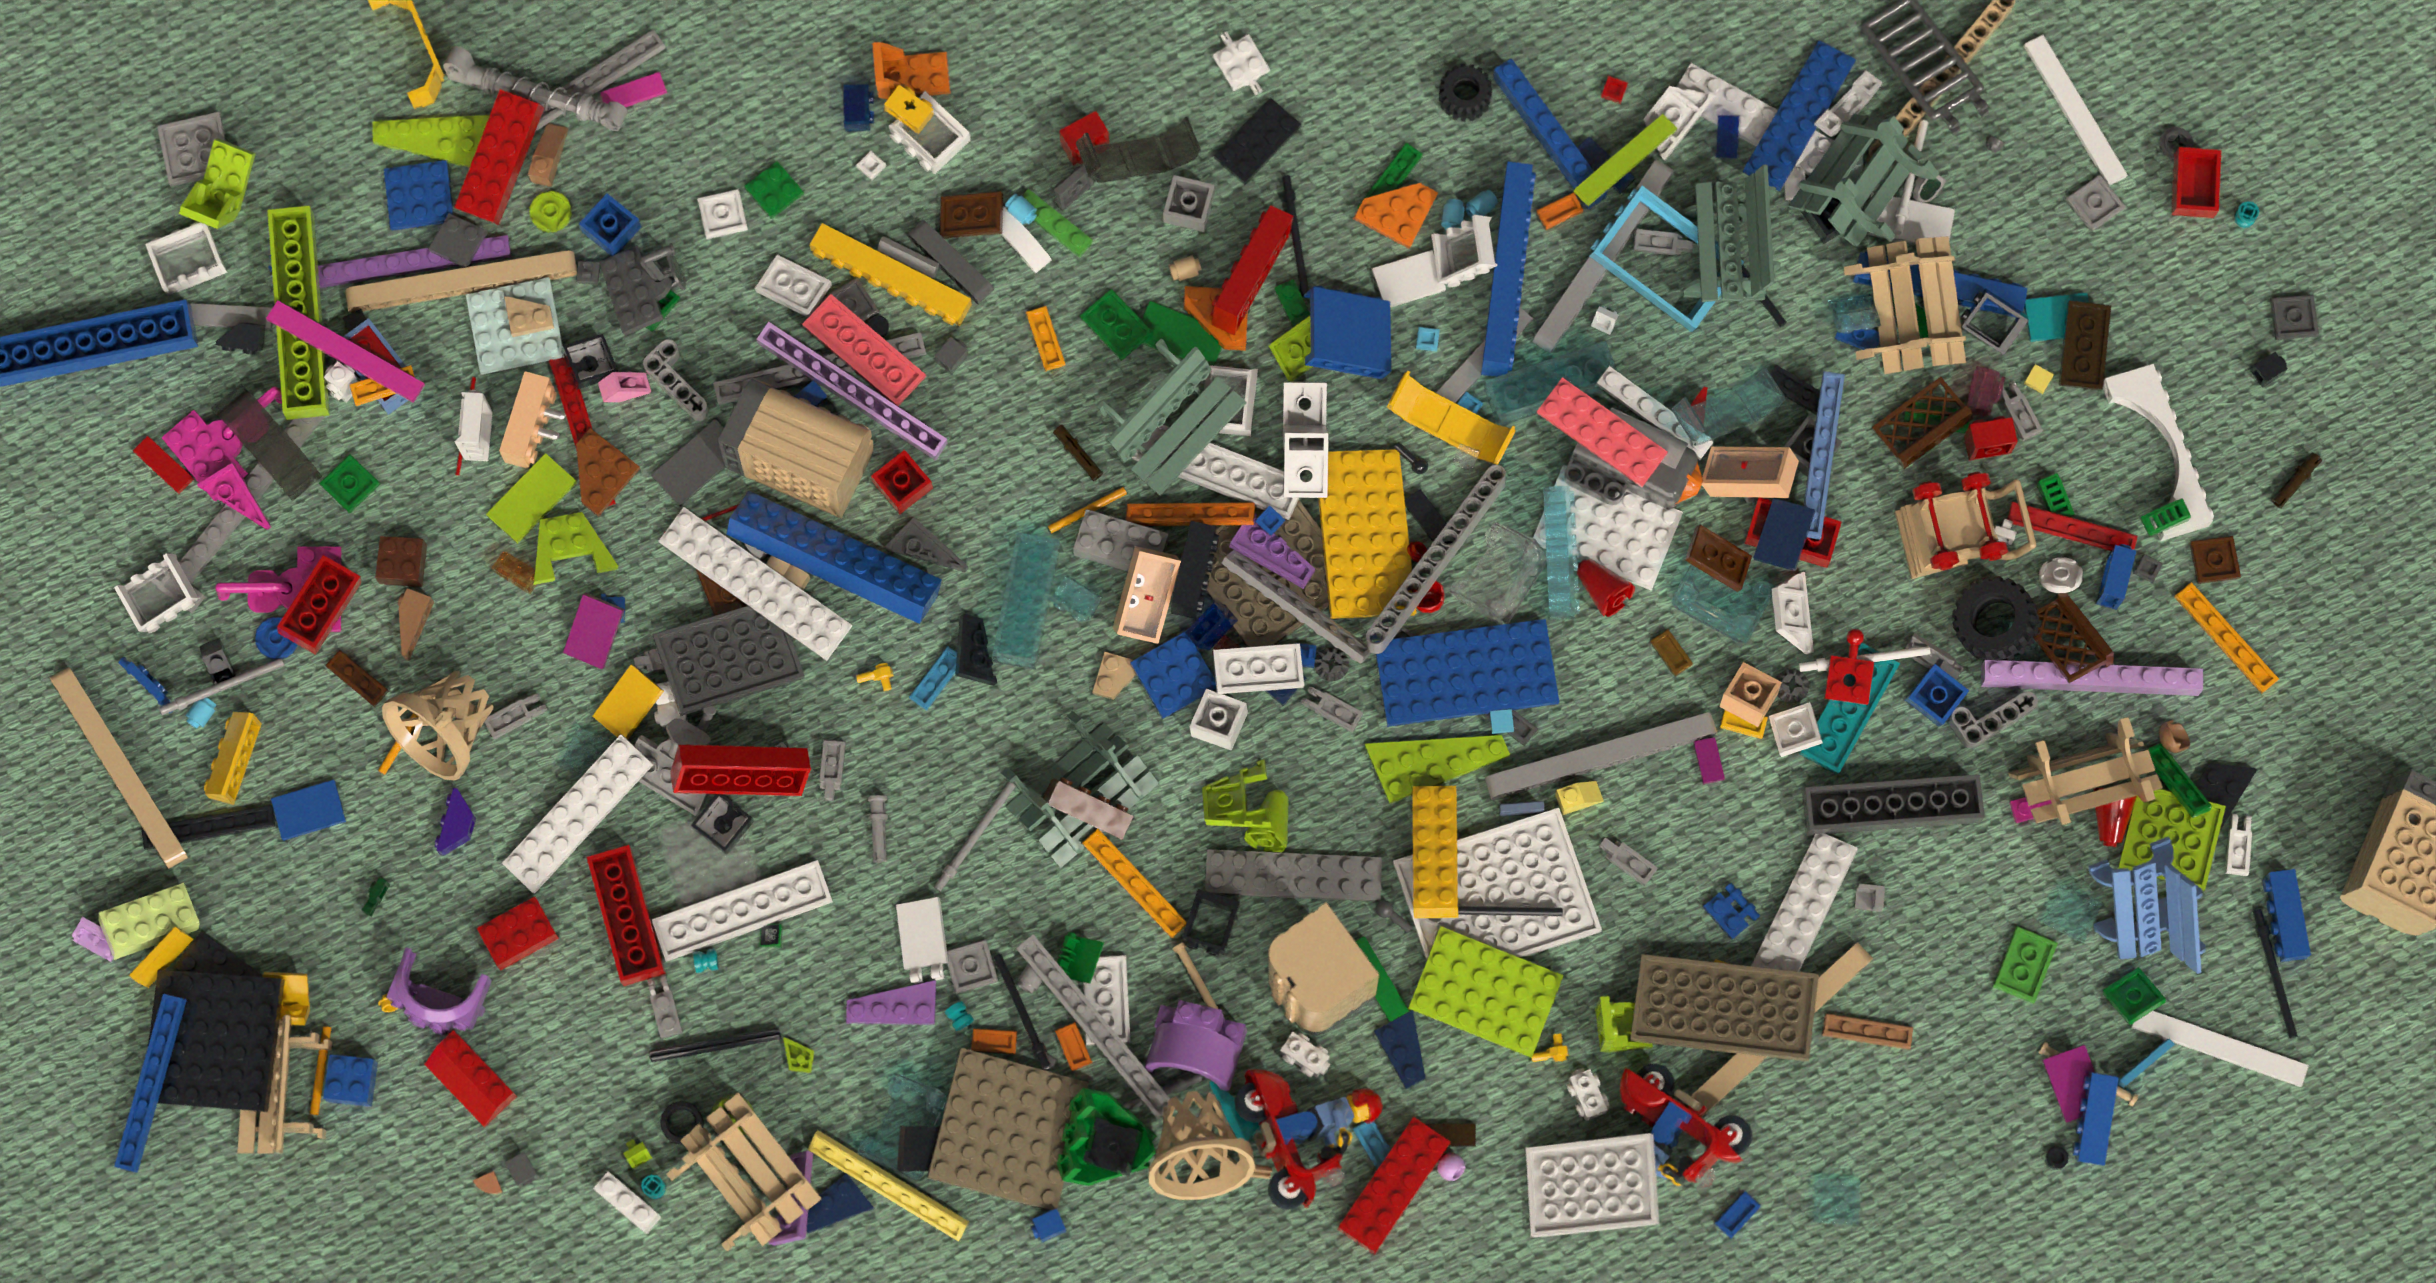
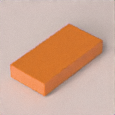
[1536,192,1584,230]
[1055,1022,1092,1072]
[971,1028,1017,1054]

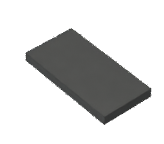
[651,419,725,507]

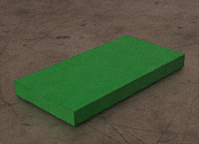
[1142,301,1222,366]

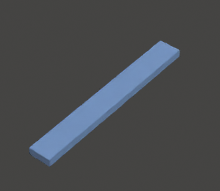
[1803,371,1845,539]

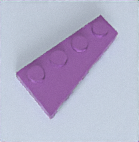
[1229,514,1315,589]
[846,980,936,1025]
[768,1150,813,1245]

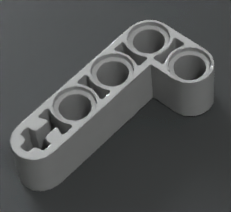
[643,339,709,421]
[1949,692,2038,748]

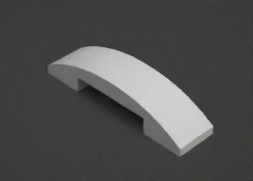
[1814,71,1883,137]
[1001,206,1051,273]

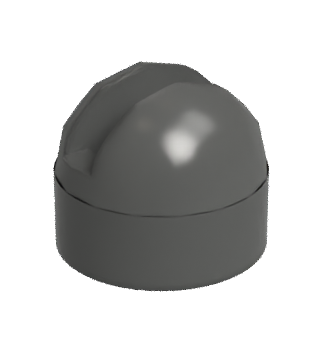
[1986,135,2005,153]

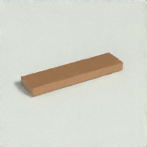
[1822,1013,1913,1050]

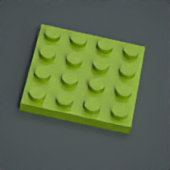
[2118,789,2226,891]

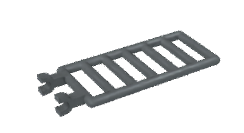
[1860,0,1989,135]

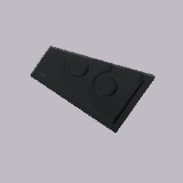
[955,613,997,686]

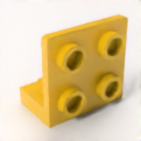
[263,972,310,1025]

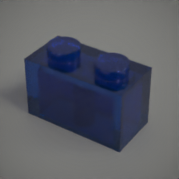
[843,84,875,132]
[1716,115,1741,160]
[1185,603,1238,650]

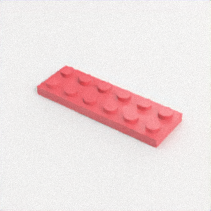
[802,294,926,406]
[1537,377,1668,487]

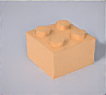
[1720,662,1782,727]

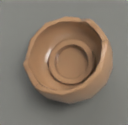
[2159,720,2191,753]

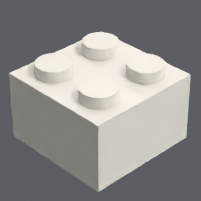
[1189,689,1248,751]

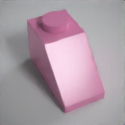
[598,372,651,402]

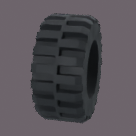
[1952,576,2039,661]

